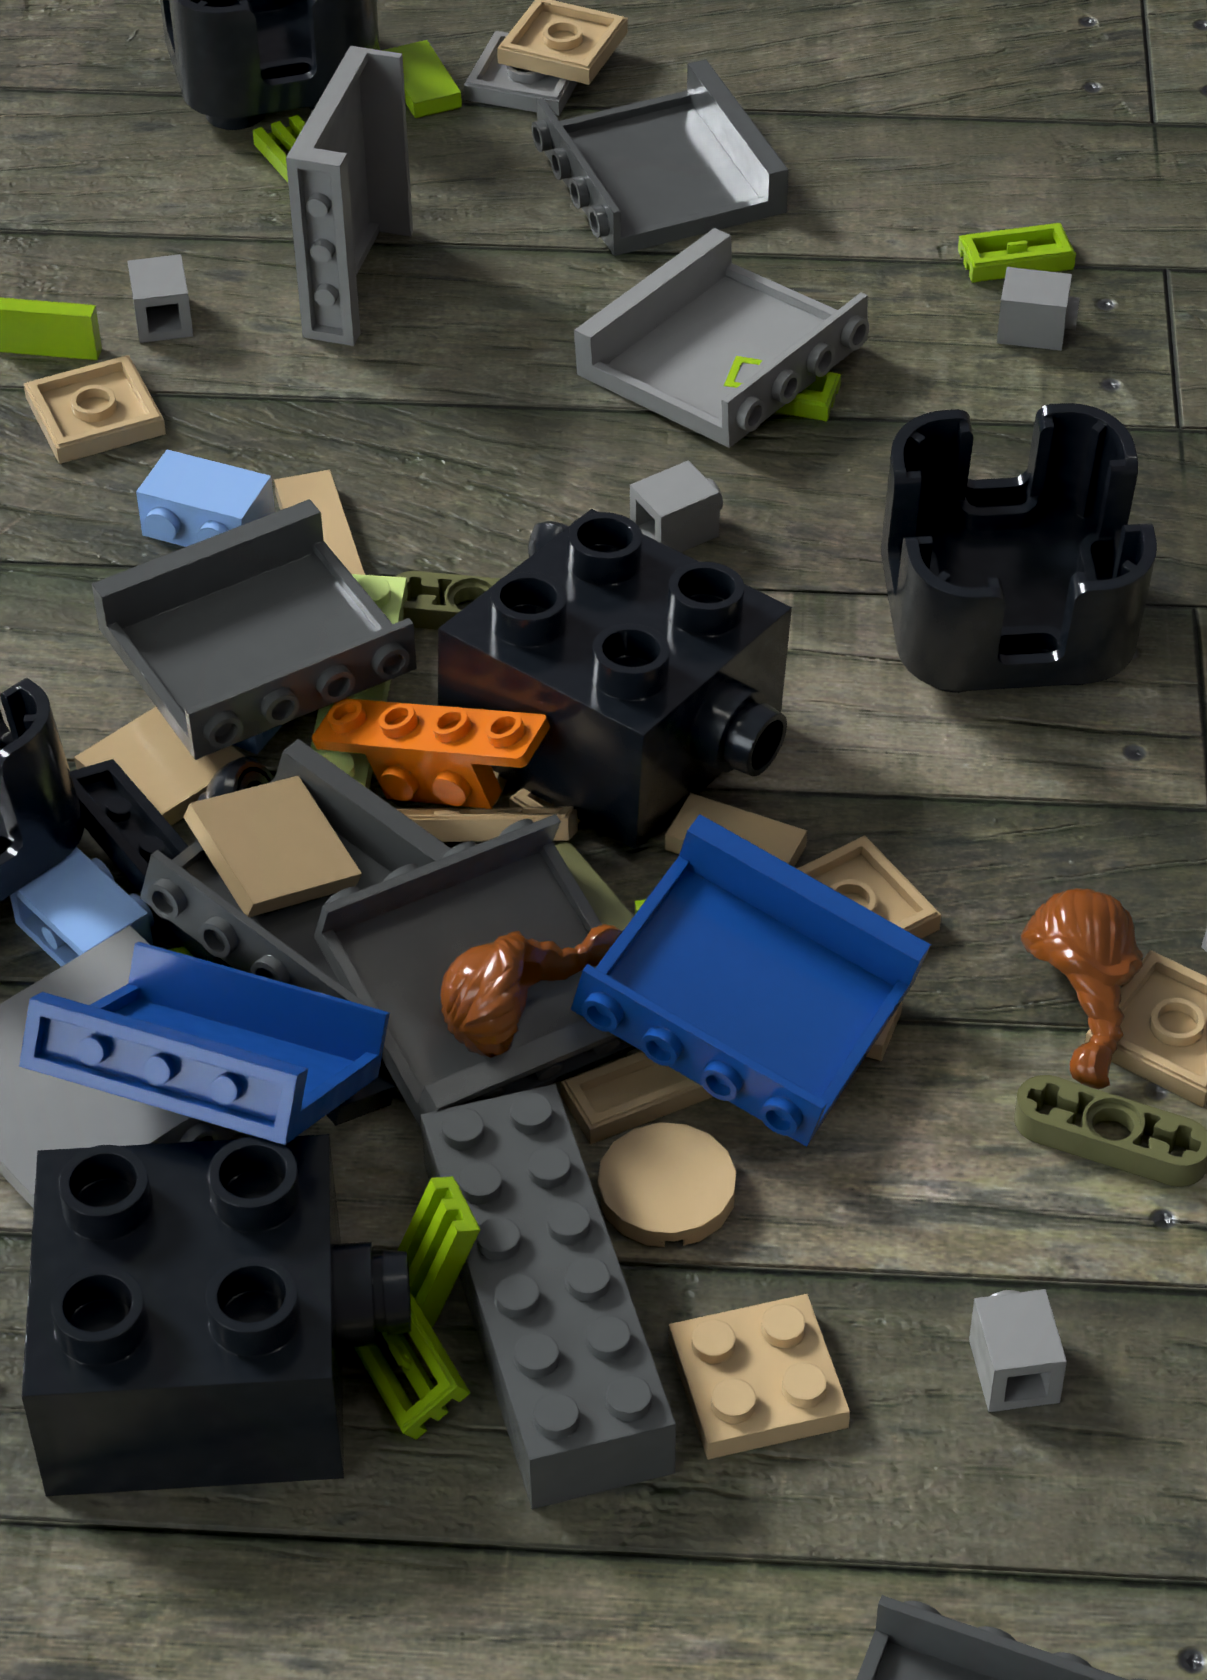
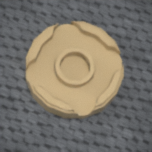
[598,1122,736,1247]

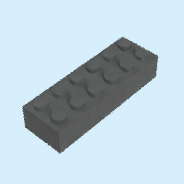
[421,1084,676,1509]

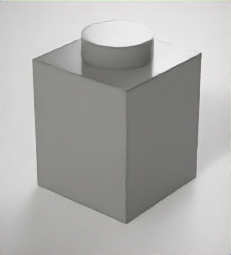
[127,254,193,343]
[997,267,1080,351]
[630,460,723,552]
[969,1289,1067,1412]

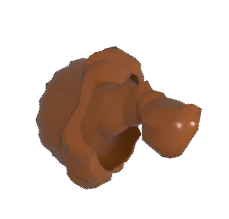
[1021,888,1144,1090]
[440,924,622,1058]

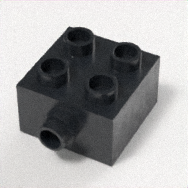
[438,509,792,850]
[21,1134,411,1496]

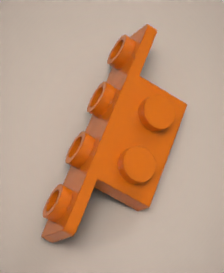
[311,698,550,809]

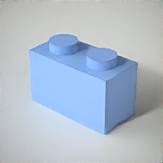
[136,449,275,547]
[10,847,154,967]

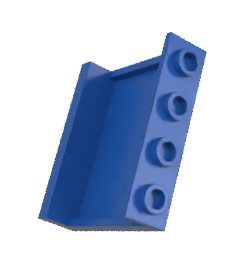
[571,814,931,1147]
[19,942,390,1145]

